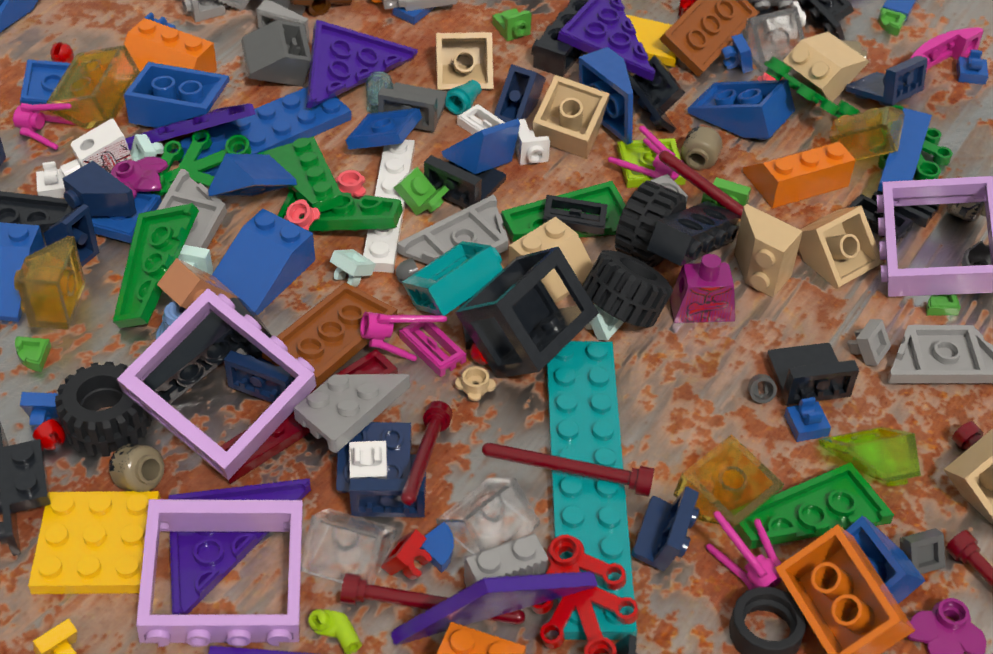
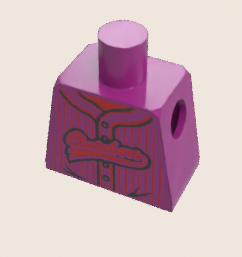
[669,254,735,323]

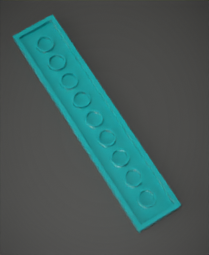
[546,341,637,640]

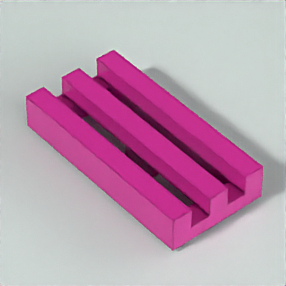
[399,323,467,377]

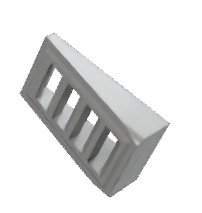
[256,0,310,43]

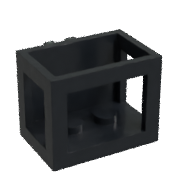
[455,246,599,378]

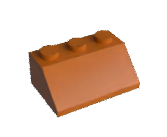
[115,18,217,81]
[742,142,856,209]

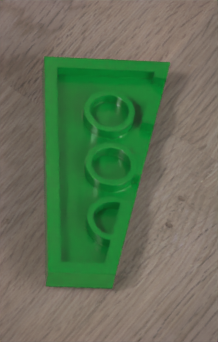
[257,136,345,212]
[501,181,626,242]
[278,190,403,232]
[113,203,199,328]
[729,462,894,549]

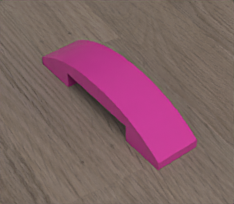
[910,27,984,72]

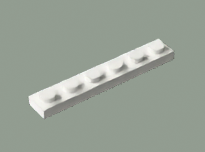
[363,140,415,273]

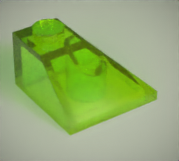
[819,427,921,486]

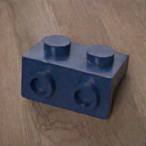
[631,486,699,572]

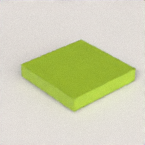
[617,138,686,188]

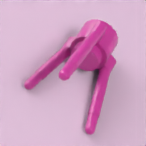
[13,103,86,150]
[608,125,683,180]
[360,312,447,362]
[706,511,782,590]

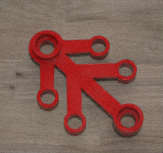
[531,535,639,654]

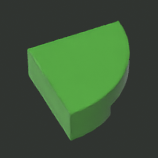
[878,8,907,37]
[926,294,961,316]
[15,336,51,372]

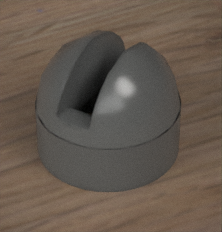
[396,258,419,284]
[748,374,777,403]

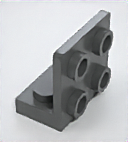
[378,83,447,132]

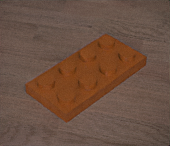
[659,0,759,77]
[262,282,398,388]

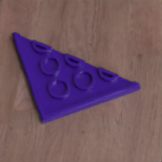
[558,0,655,81]
[306,20,418,108]
[125,103,256,150]
[169,478,311,615]
[391,572,598,645]

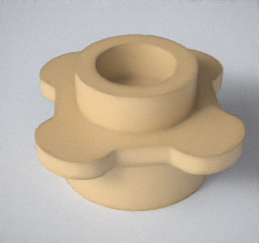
[455,366,496,401]

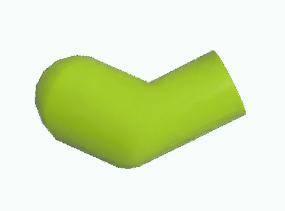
[308,609,362,654]

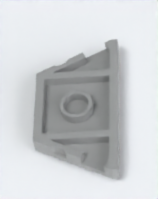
[157,168,227,249]
[397,195,508,264]
[887,325,993,383]
[294,374,410,453]

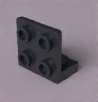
[424,155,506,208]
[767,343,859,405]

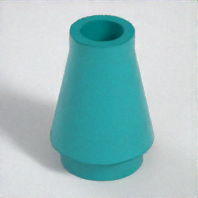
[445,80,482,114]

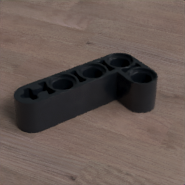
[144,298,272,404]

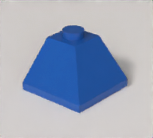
[846,516,926,604]

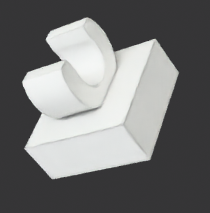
[36,161,66,198]
[349,441,387,479]

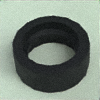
[729,587,807,654]

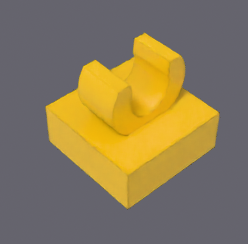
[33,618,77,654]

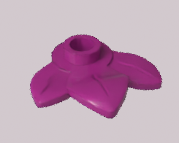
[110,157,168,198]
[907,598,986,654]

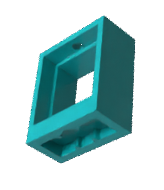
[402,241,503,316]

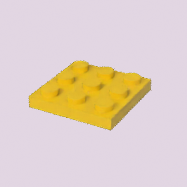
[28,491,161,594]

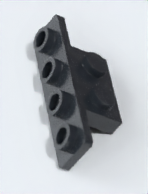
[798,0,854,40]
[627,55,685,133]
[0,421,51,556]

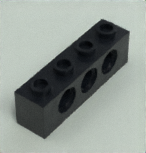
[531,0,589,77]
[647,201,740,266]

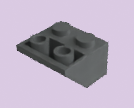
[241,20,311,86]

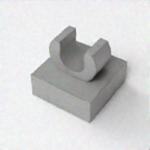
[847,319,891,366]

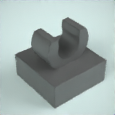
[899,528,946,574]

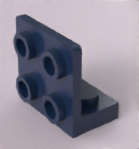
[845,56,928,106]
[224,350,295,403]
[336,422,412,493]
[349,454,426,517]

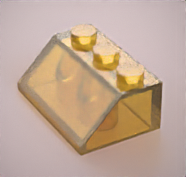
[46,45,140,129]

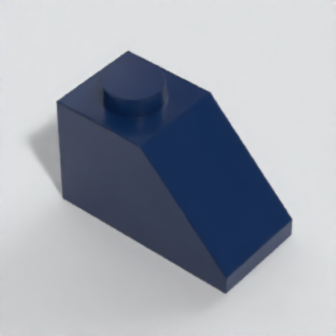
[494,64,546,122]
[62,161,137,217]
[43,204,100,271]

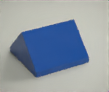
[441,118,520,174]
[208,153,297,196]

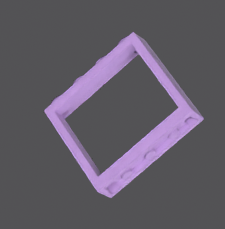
[877,176,993,297]
[117,288,316,480]
[136,499,303,647]

